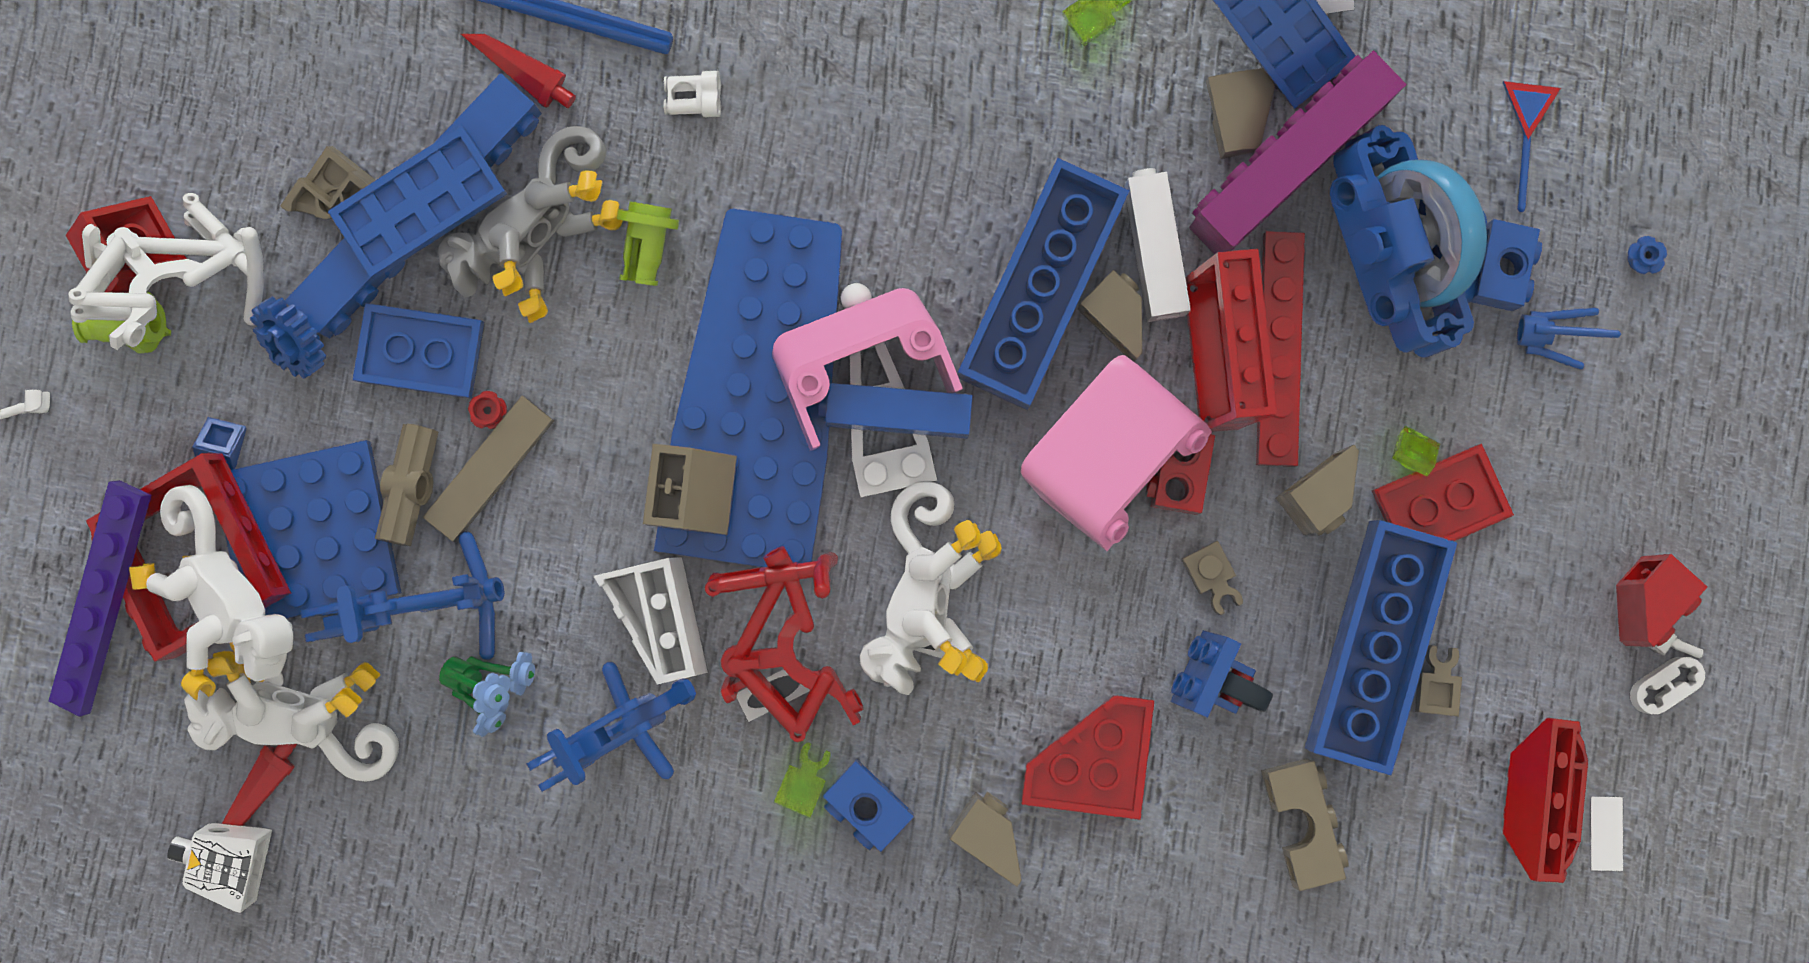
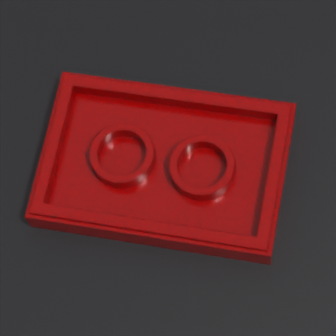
[1372,443,1514,541]

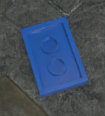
[353,303,484,399]

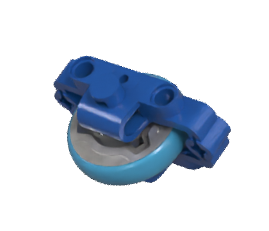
[1330,125,1488,358]

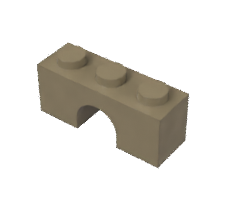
[1261,758,1349,891]

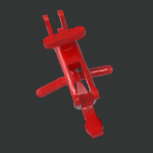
[705,546,864,742]

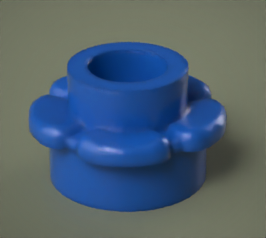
[1627,236,1667,274]

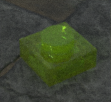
[1392,426,1440,476]

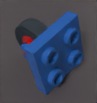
[1170,630,1273,718]

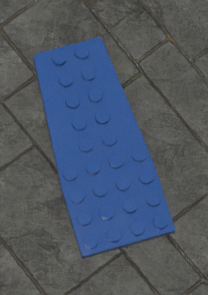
[654,209,842,567]

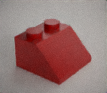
[65,196,187,293]

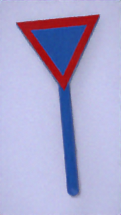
[1503,81,1561,212]

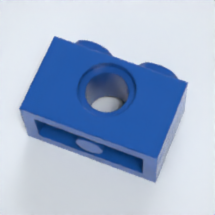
[1471,219,1542,311]
[823,759,914,852]

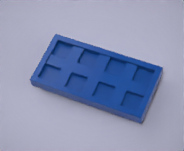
[1212,0,1356,109]
[328,125,507,280]

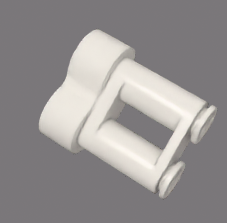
[664,71,721,117]

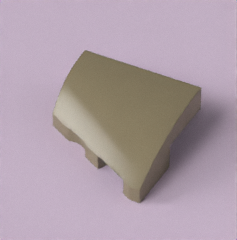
[1206,68,1275,159]
[280,146,376,219]

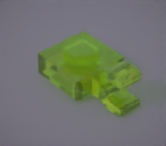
[1062,0,1131,46]

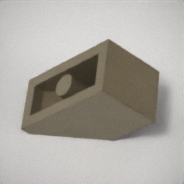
[1077,270,1143,362]

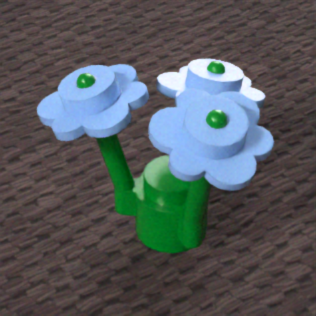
[439,652,535,737]

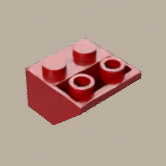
[1616,554,1708,647]

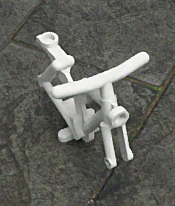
[68,193,264,350]

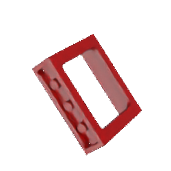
[1185,249,1277,432]
[86,453,291,662]

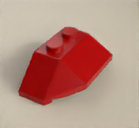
[1503,718,1588,883]

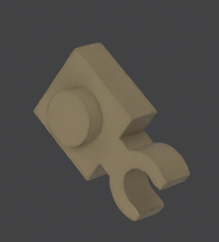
[1181,541,1243,615]
[1415,645,1462,717]

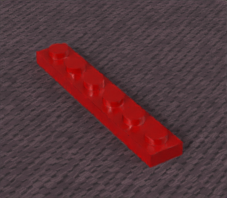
[1256,231,1305,467]

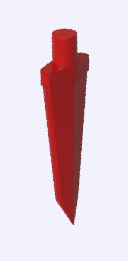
[460,34,576,108]
[222,744,297,826]

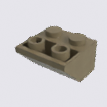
[643,444,737,535]

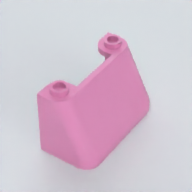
[1021,355,1212,551]

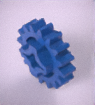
[250,296,326,379]

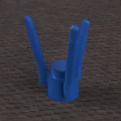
[1517,308,1621,370]

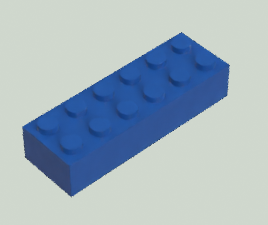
[957,158,1130,410]
[1305,520,1457,776]

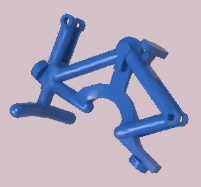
[300,531,505,660]
[526,662,696,792]

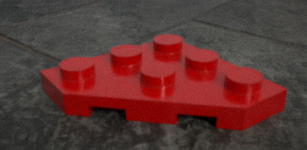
[1021,695,1155,820]

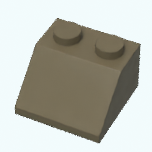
[1276,445,1359,536]
[948,791,1022,887]

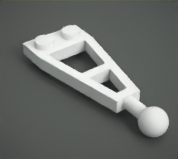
[841,283,937,498]

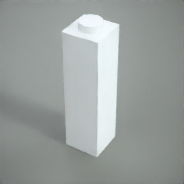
[1124,168,1191,322]

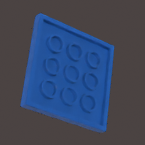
[225,440,402,619]

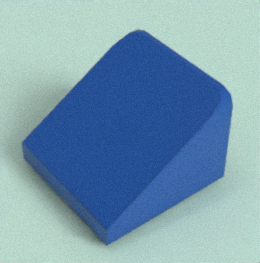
[192,417,246,470]

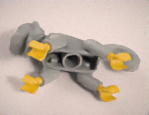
[438,126,623,323]

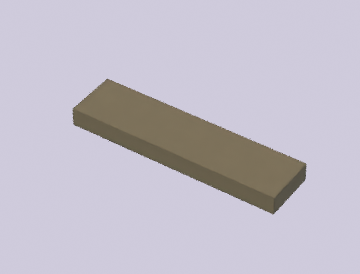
[423,395,554,542]

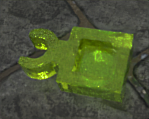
[773,742,831,818]

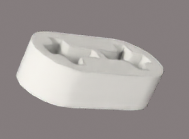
[1630,657,1705,714]

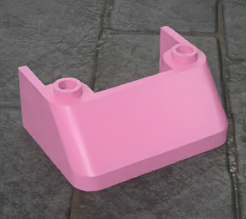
[772,288,963,451]

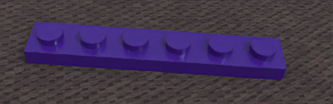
[48,480,151,717]

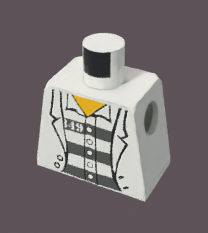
[167,823,272,913]

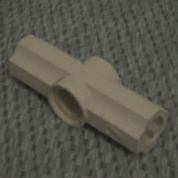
[375,423,439,546]

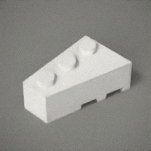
[594,557,708,685]

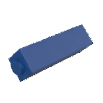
[819,383,972,439]

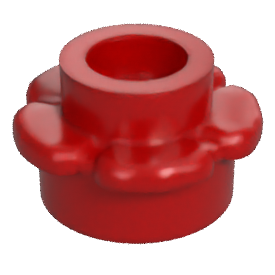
[468,391,507,429]

